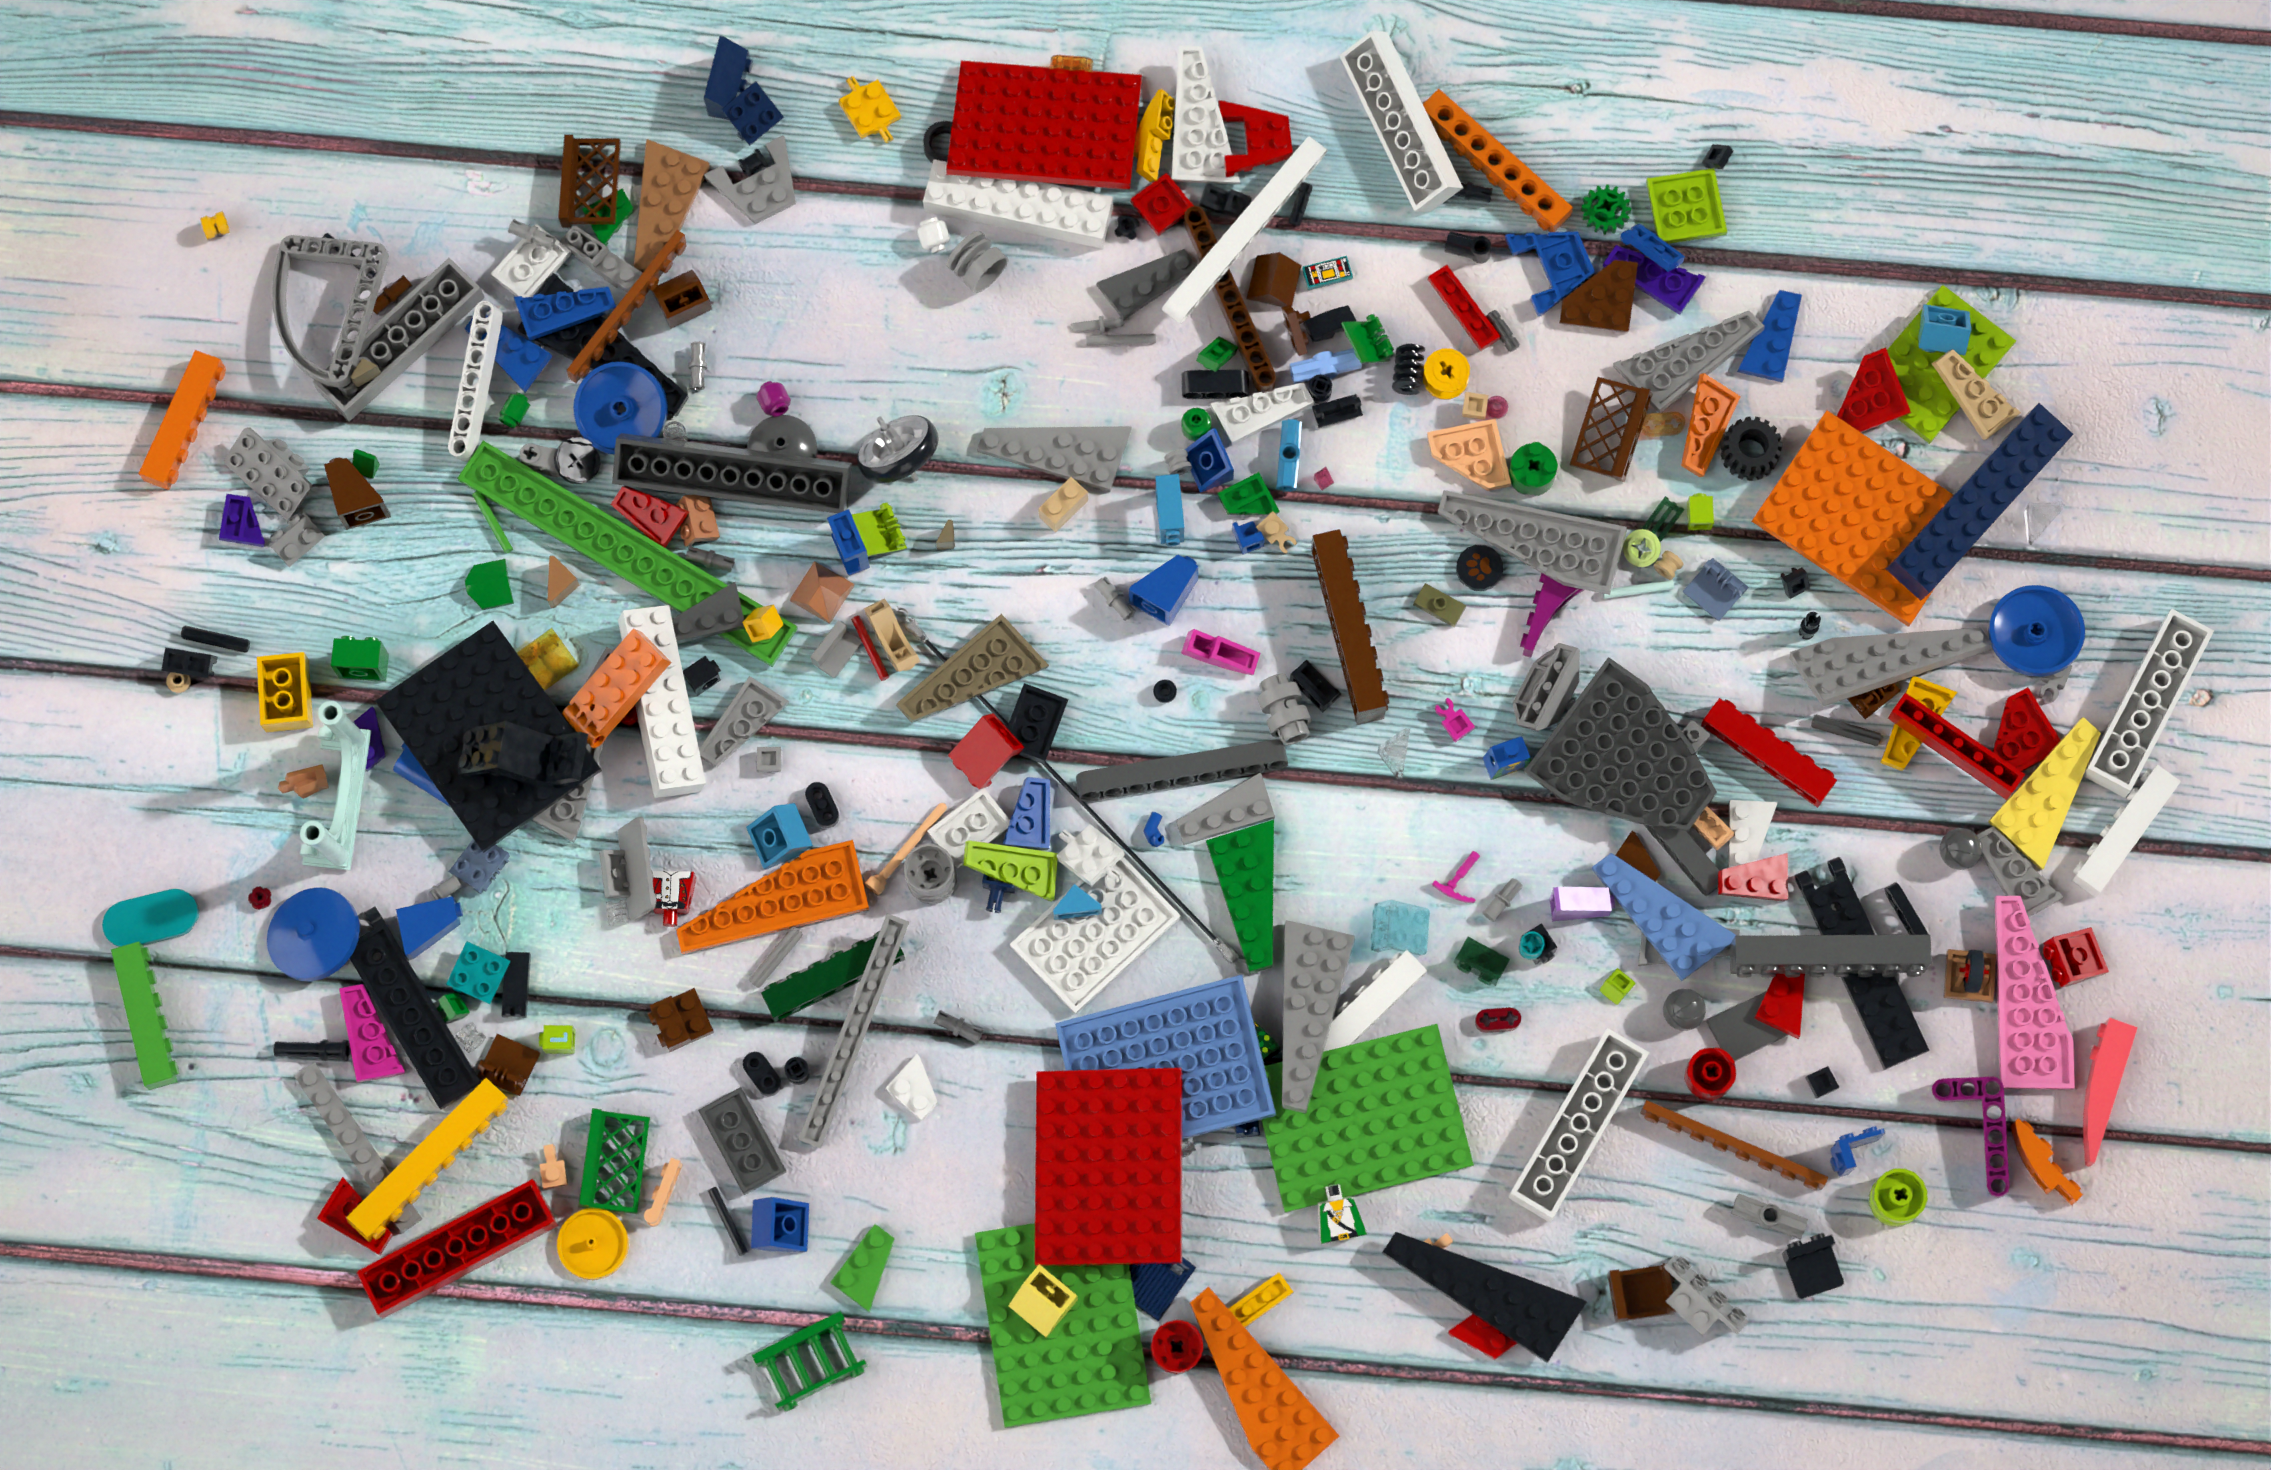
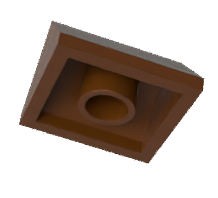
[1247,252,1302,307]

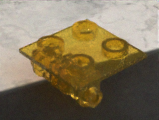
[517,628,579,691]

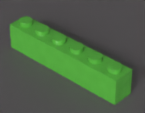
[111,941,179,1090]

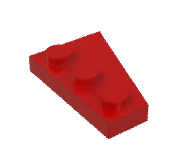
[610,486,689,548]

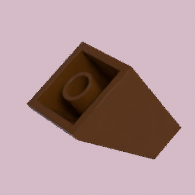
[324,458,391,530]

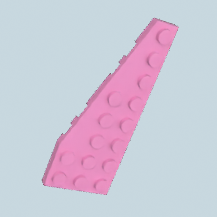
[1995,896,2075,1090]

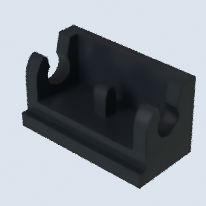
[161,647,218,678]
[1290,660,1342,713]

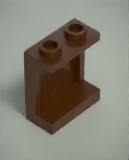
[1607,1263,1676,1323]

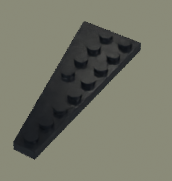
[517,273,689,417]
[1382,1232,1587,1363]

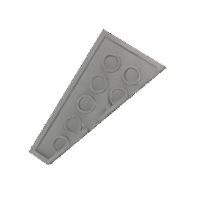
[1613,310,1764,414]
[977,426,1132,492]

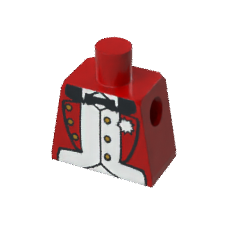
[652,871,696,927]

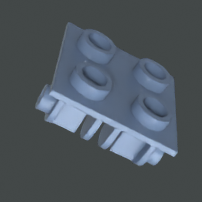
[1683,558,1749,621]
[448,839,510,894]

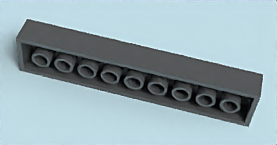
[612,433,852,513]

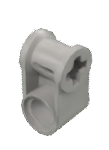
[520,443,560,477]

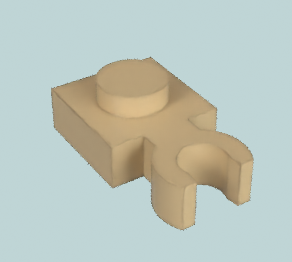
[1256,512,1297,554]

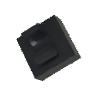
[1780,567,1810,599]

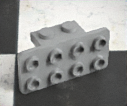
[224,427,312,520]
[599,817,657,920]
[1664,1255,1748,1335]

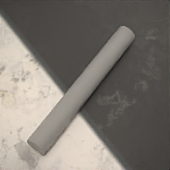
[1086,334,1156,345]

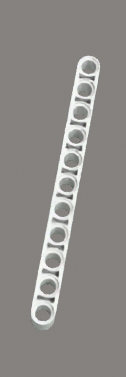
[1162,136,1328,324]

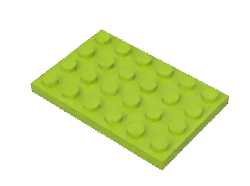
[1887,285,2016,444]

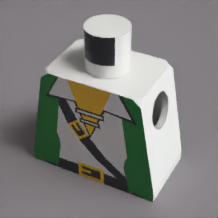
[1318,1184,1367,1244]

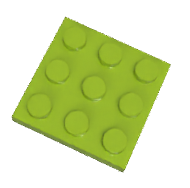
[1646,168,1727,244]

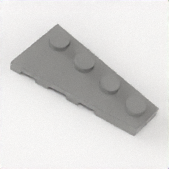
[699,676,789,768]
[1177,772,1275,845]

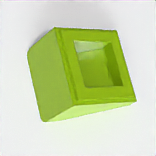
[1599,968,1636,1005]

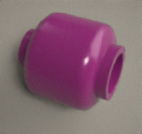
[756,381,791,417]

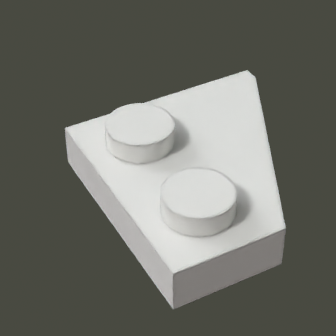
[886,1054,938,1121]

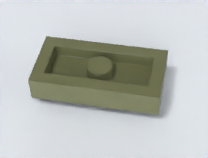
[1413,583,1466,627]

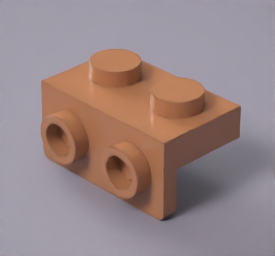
[675,495,720,547]

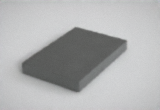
[1706,991,1788,1062]

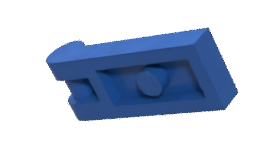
[1620,224,1685,272]

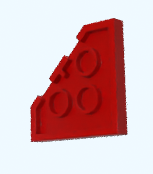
[1837,347,1911,433]
[1993,687,2061,772]

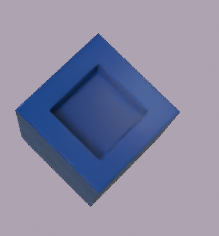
[1232,521,1265,555]

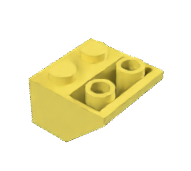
[1009,1264,1078,1338]

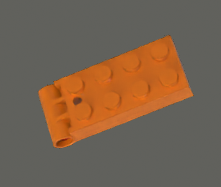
[562,628,671,748]

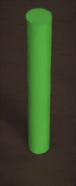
[472,491,513,553]

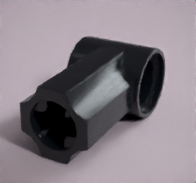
[1445,231,1491,263]

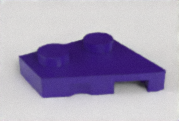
[219,494,265,547]
[353,706,386,771]

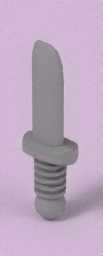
[1071,316,1124,333]

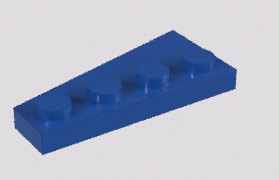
[514,287,616,341]

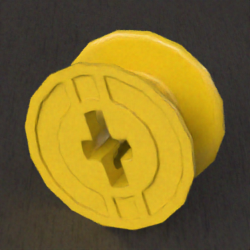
[1423,348,1470,399]

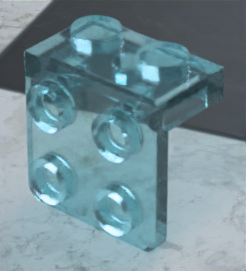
[1370,900,1430,955]

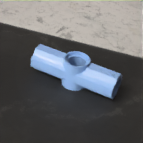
[1289,348,1362,384]

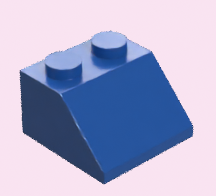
[751,1197,809,1252]

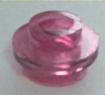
[1486,396,1508,419]

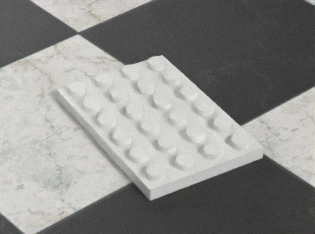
[1010,857,1181,1015]

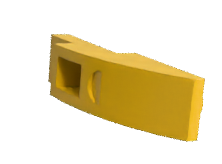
[1134,89,1176,182]

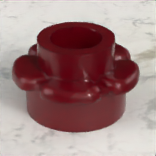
[248,886,272,910]

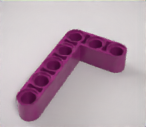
[1932,1077,2010,1198]

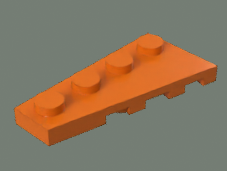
[1681,373,1741,477]

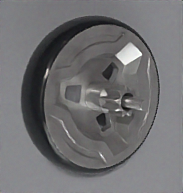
[857,415,939,483]

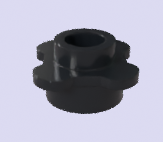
[1114,216,1140,240]

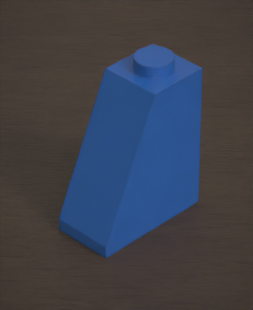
[396,896,463,960]

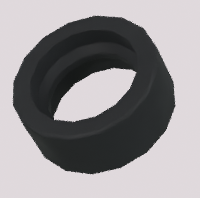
[923,121,953,163]

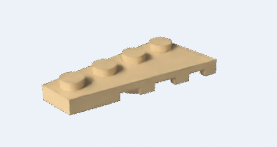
[1932,349,2021,440]

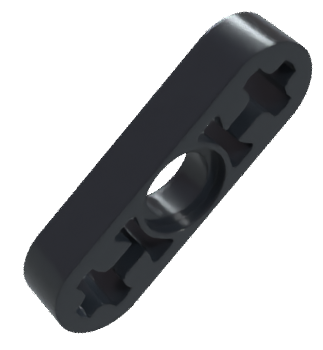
[1884,882,1929,935]

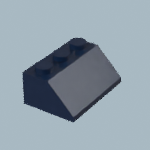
[704,36,753,120]

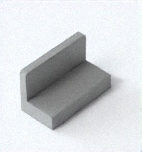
[810,620,862,678]

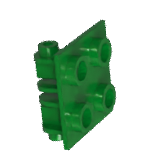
[1341,314,1394,363]

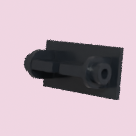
[1312,394,1363,428]

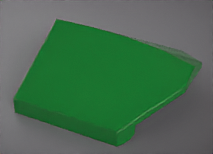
[465,559,514,610]

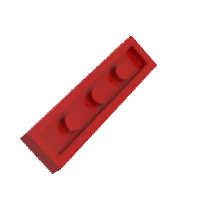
[1428,265,1500,351]

